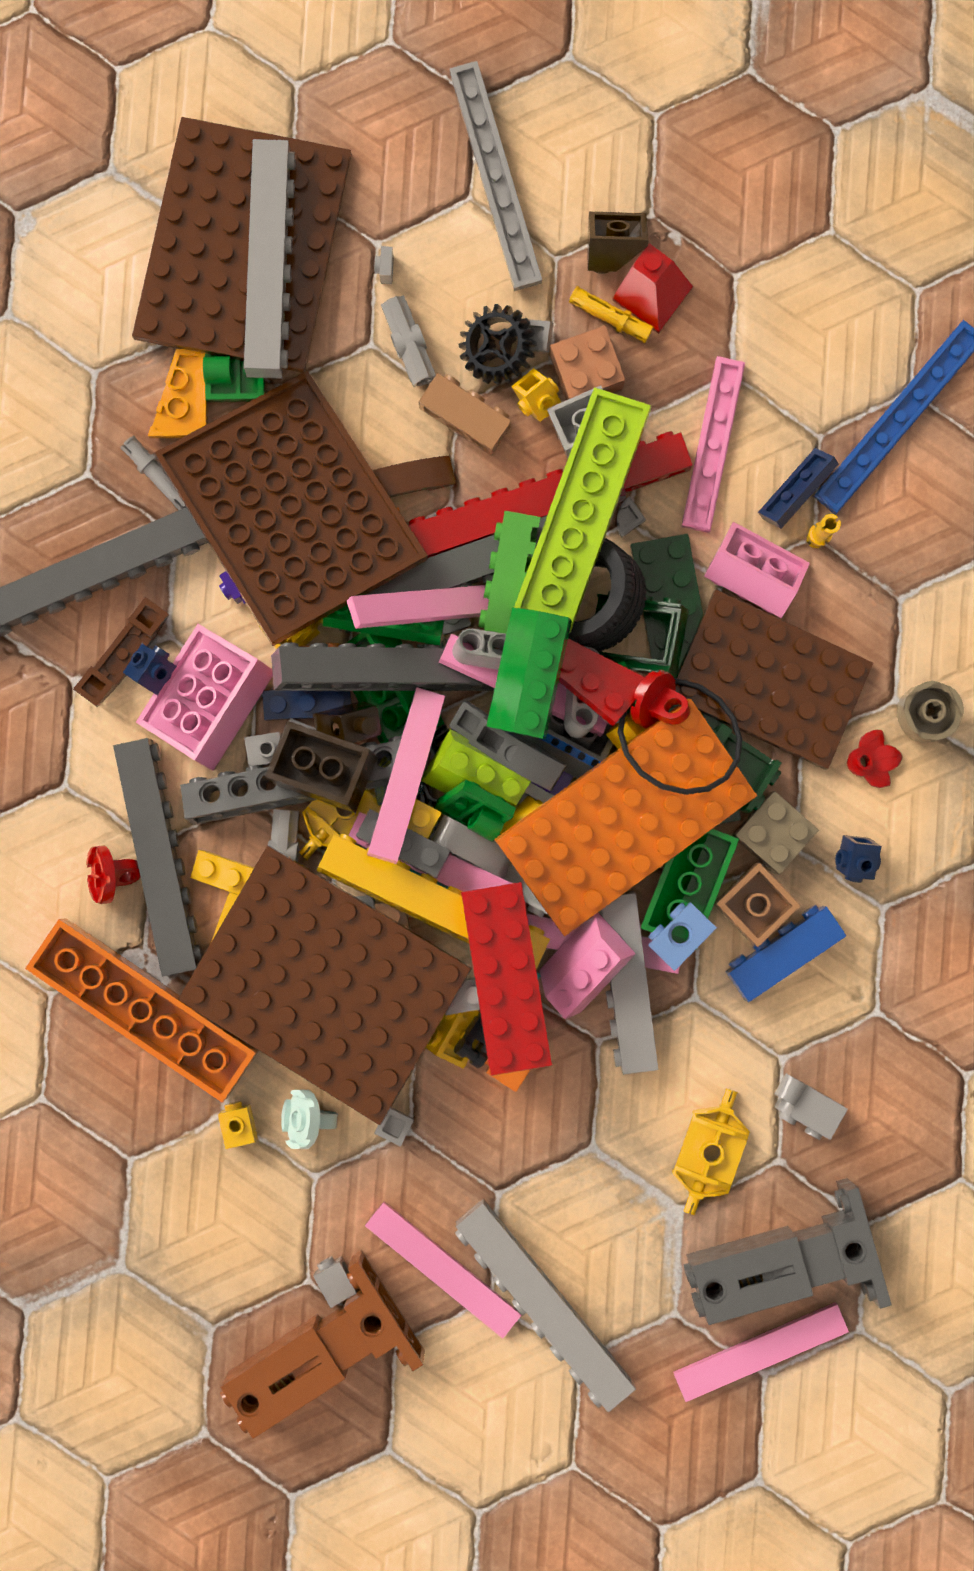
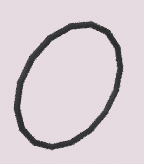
[618,678,742,795]

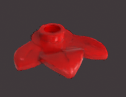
[847,729,903,788]

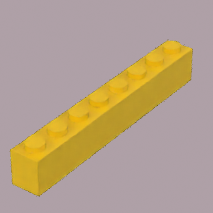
[316,834,550,970]

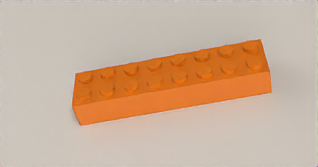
[25,918,259,1103]

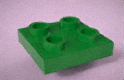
[203,353,265,402]
[434,780,516,842]

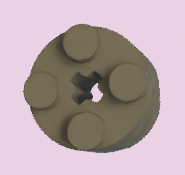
[897,681,964,742]

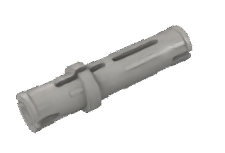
[121,436,186,511]

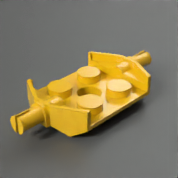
[299,757,391,860]
[672,1088,750,1216]

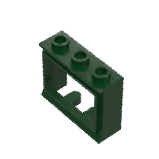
[595,591,689,678]

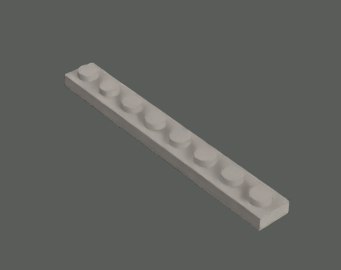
[449,61,542,291]

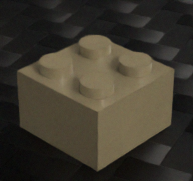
[731,791,819,874]

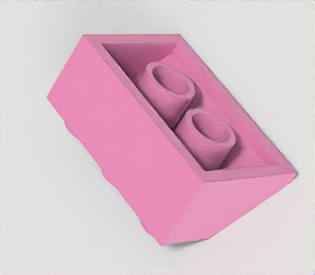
[704,522,810,618]
[539,913,636,1019]

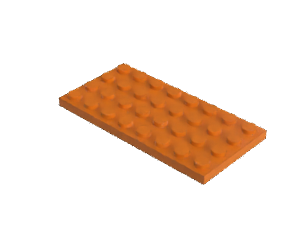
[494,698,757,937]

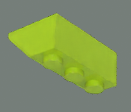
[421,729,531,807]

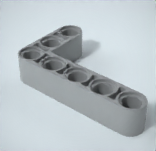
[452,629,599,738]

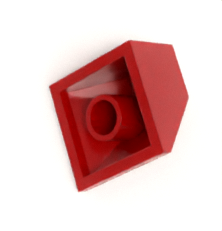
[612,243,693,334]

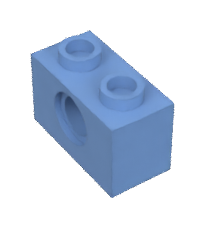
[648,902,717,971]

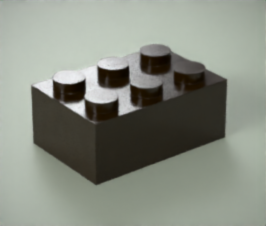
[265,721,377,813]

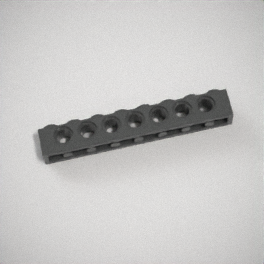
[180,736,402,825]

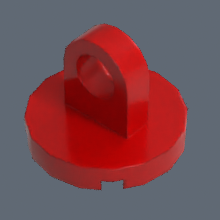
[630,670,691,728]
[86,845,141,904]

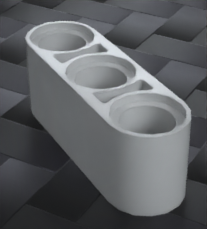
[431,815,511,879]

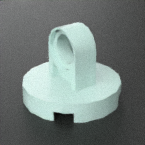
[281,1090,338,1149]

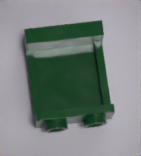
[714,723,782,813]

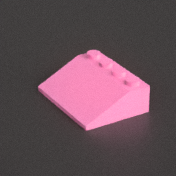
[136,624,273,771]

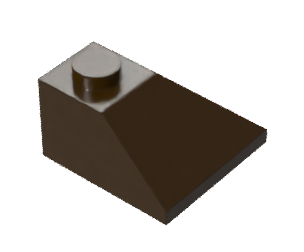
[587,211,649,274]

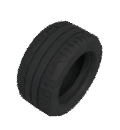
[568,538,646,652]

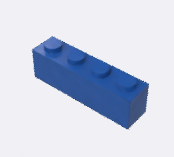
[725,905,846,1002]

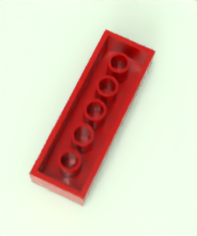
[461,882,552,1076]

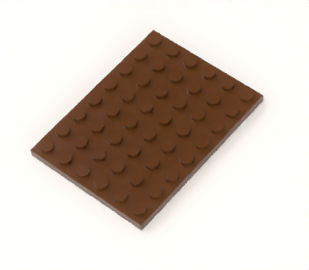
[132,117,352,373]
[154,371,428,646]
[178,845,472,1125]

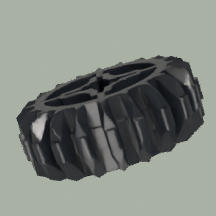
[458,304,537,385]

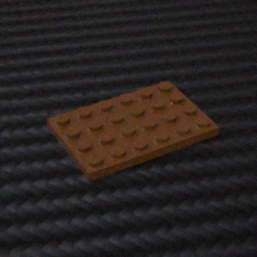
[675,589,873,770]

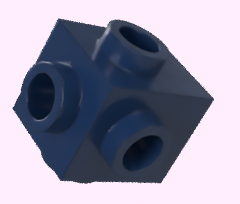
[123,643,177,695]
[835,835,882,883]

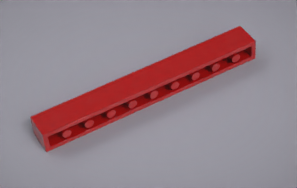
[408,431,693,558]

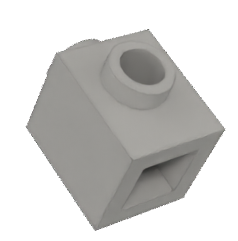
[244,732,282,767]

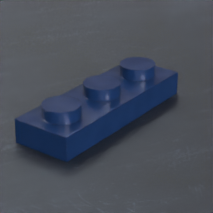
[758,448,839,529]
[263,690,352,721]

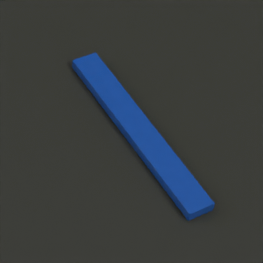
[813,319,974,515]

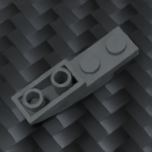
[449,701,567,791]

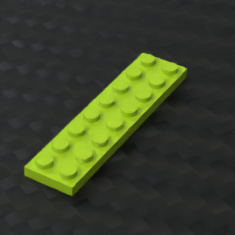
[514,387,651,633]

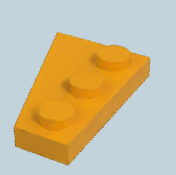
[148,349,207,438]

